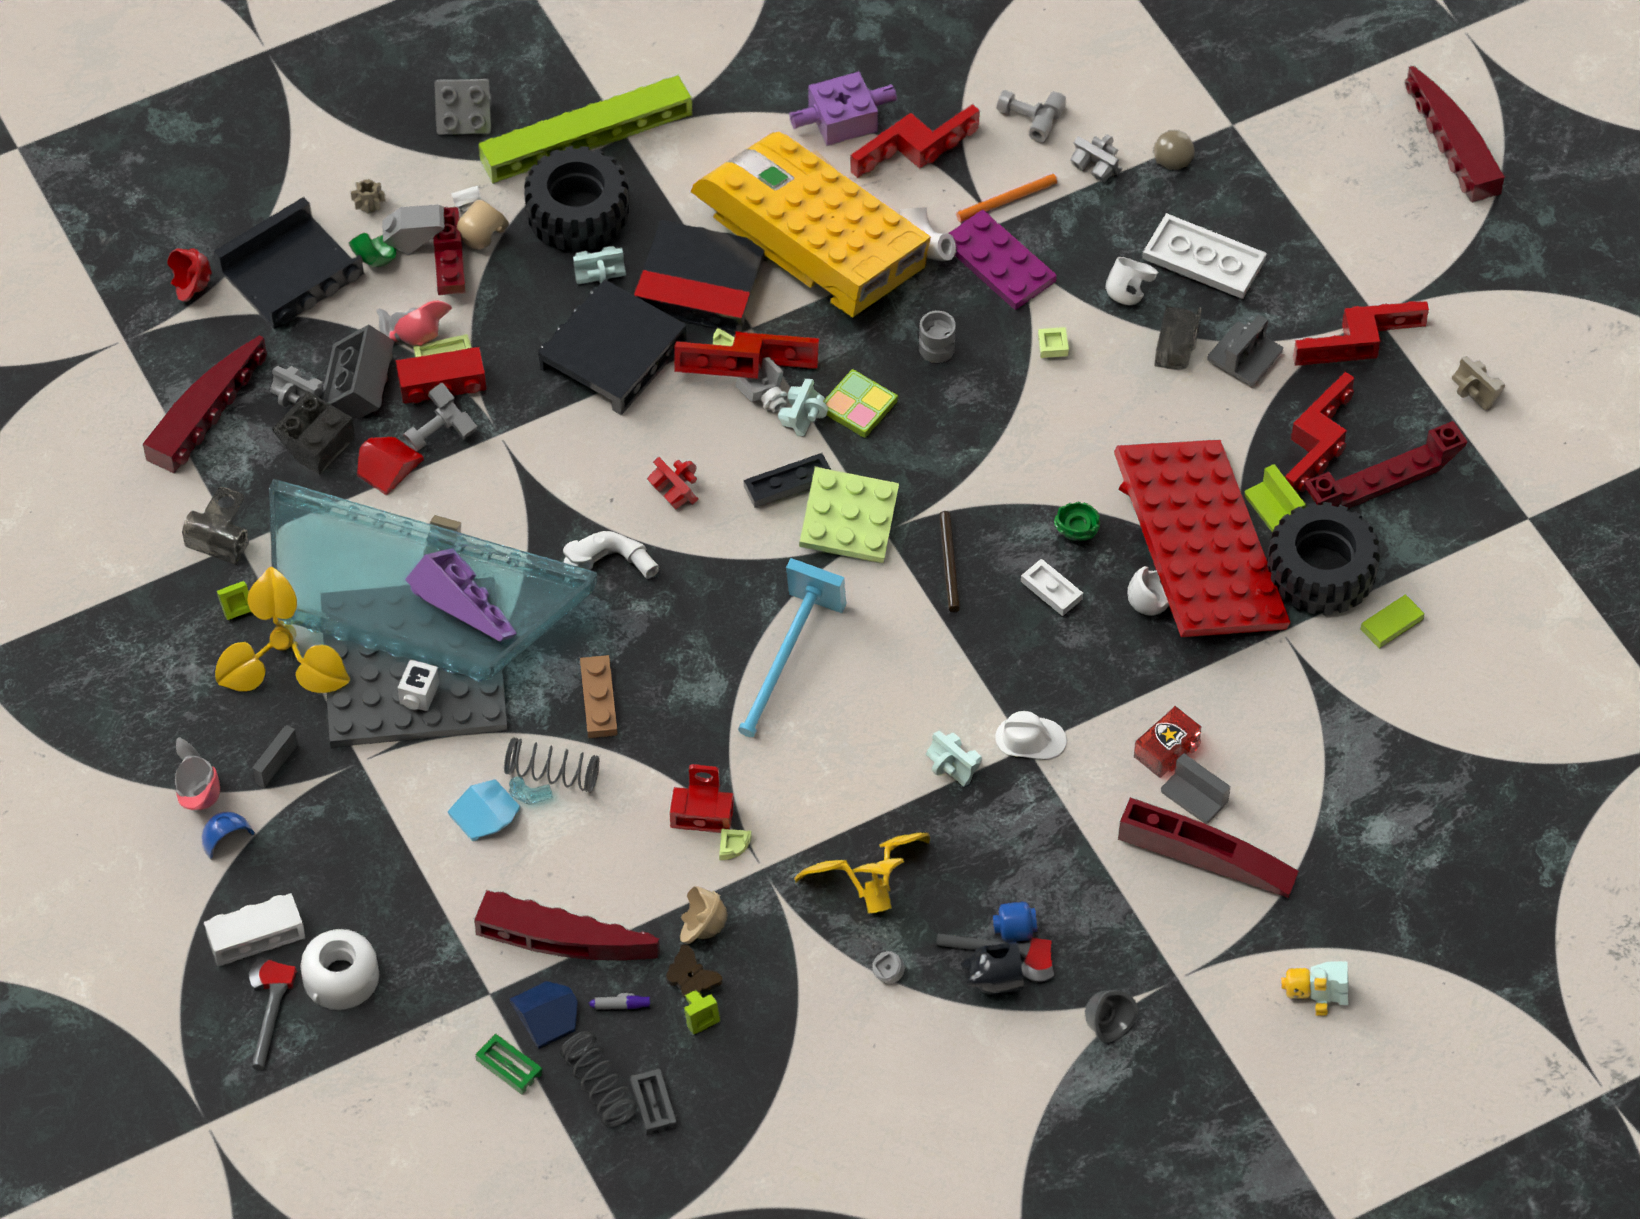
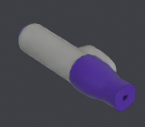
[589,993,650,1010]

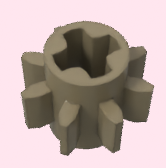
[351,179,386,214]

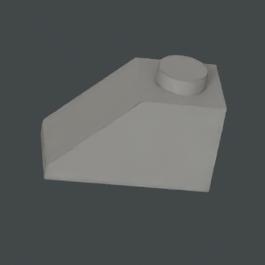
[382,205,444,255]

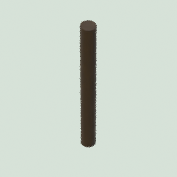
[939,511,960,612]

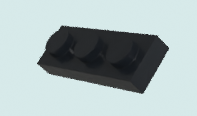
[743,453,831,508]

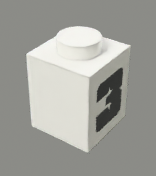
[398,659,440,711]

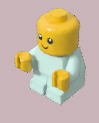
[1281,961,1348,1015]

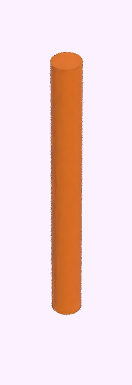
[956,174,1057,222]

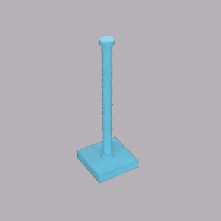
[738,558,847,737]

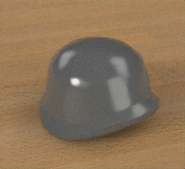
[1085,990,1138,1043]

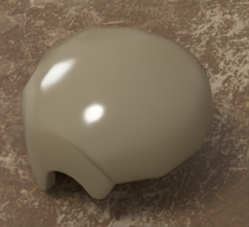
[1153,130,1195,170]

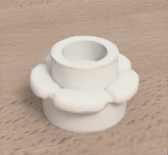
[761,387,788,412]

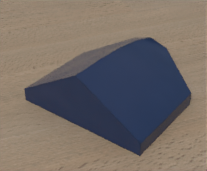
[510,981,578,1049]

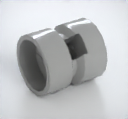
[919,311,956,363]

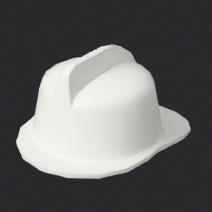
[995,711,1067,760]

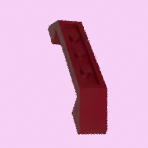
[1304,421,1468,509]

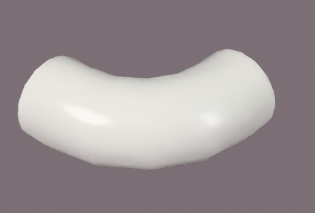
[899,207,956,261]

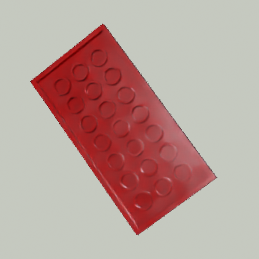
[1114,439,1290,637]

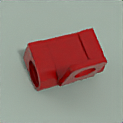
[670,764,734,833]

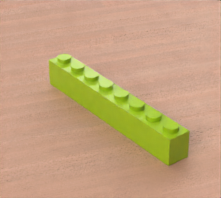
[479,75,692,184]

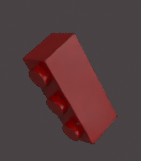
[396,347,486,404]

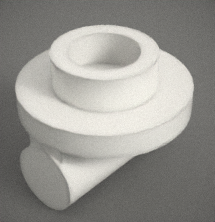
[451,186,482,213]

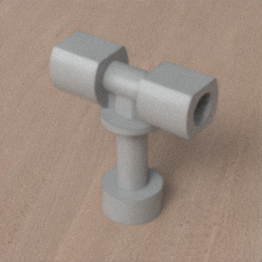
[996,90,1066,142]
[403,382,477,451]

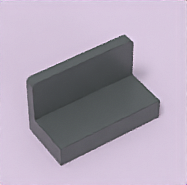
[1161,753,1231,824]

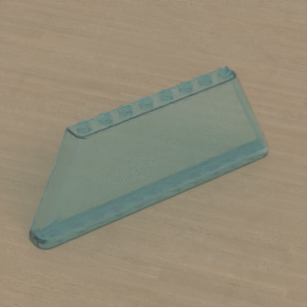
[269,479,597,681]

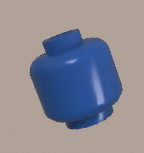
[993,902,1038,942]

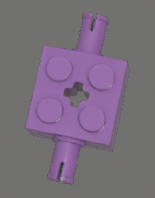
[789,72,897,146]

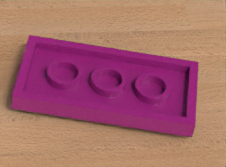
[948,209,1057,310]

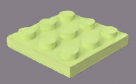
[799,467,899,563]

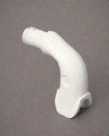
[563,531,659,579]

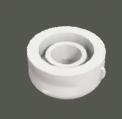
[301,929,379,1010]

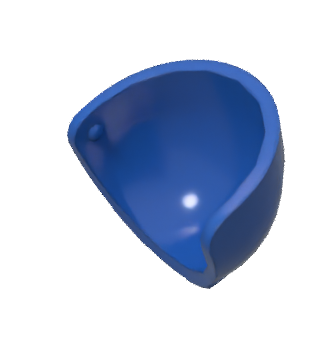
[202,812,255,859]

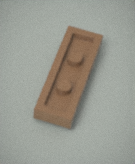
[580,655,617,738]

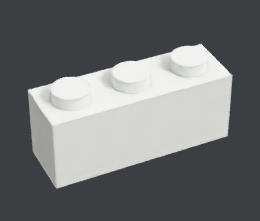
[204,893,305,967]

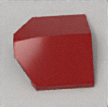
[357,437,424,496]

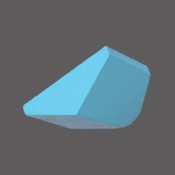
[448,779,520,841]

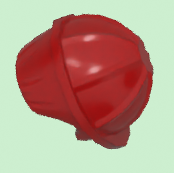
[167,248,212,302]

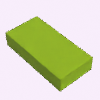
[1360,594,1425,649]

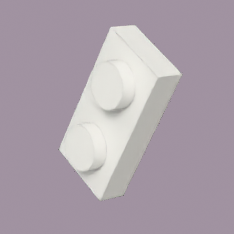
[1021,559,1083,616]

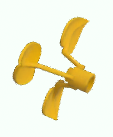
[215,567,350,693]
[795,833,930,913]

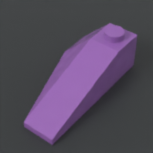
[405,548,517,641]

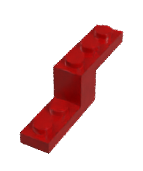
[850,104,980,178]
[1293,301,1429,366]
[674,332,819,379]
[1285,372,1354,493]

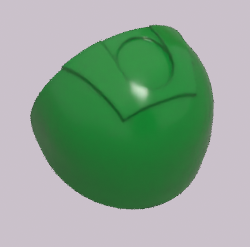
[348,233,396,267]

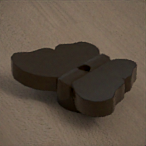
[666,944,723,999]

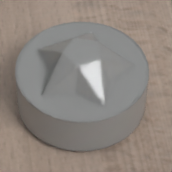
[872,951,905,984]

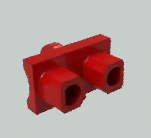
[647,456,699,510]

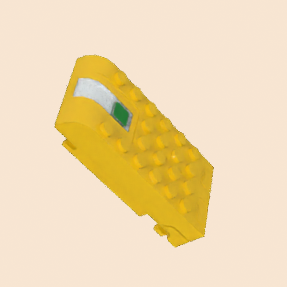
[690,132,931,318]

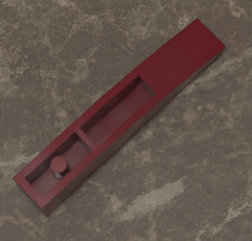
[1404,65,1505,203]
[143,335,267,474]
[1118,797,1299,898]
[474,890,660,960]

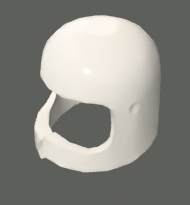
[1106,257,1158,305]

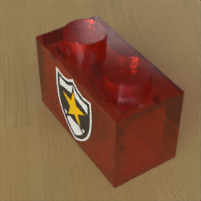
[1134,706,1202,778]

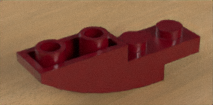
[433,207,466,295]

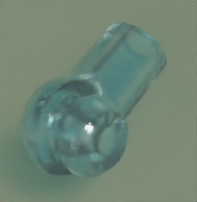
[509,777,553,804]

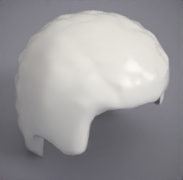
[1127,566,1169,615]

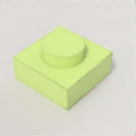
[1038,327,1069,358]

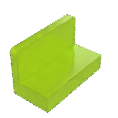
[1244,464,1306,532]

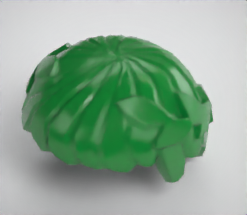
[1054,501,1100,541]

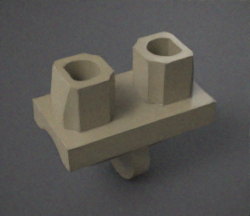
[1451,356,1505,411]

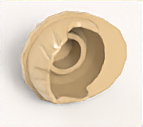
[680,886,727,944]

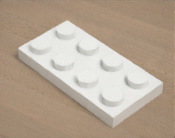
[1142,213,1266,299]

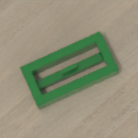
[475,1033,543,1095]

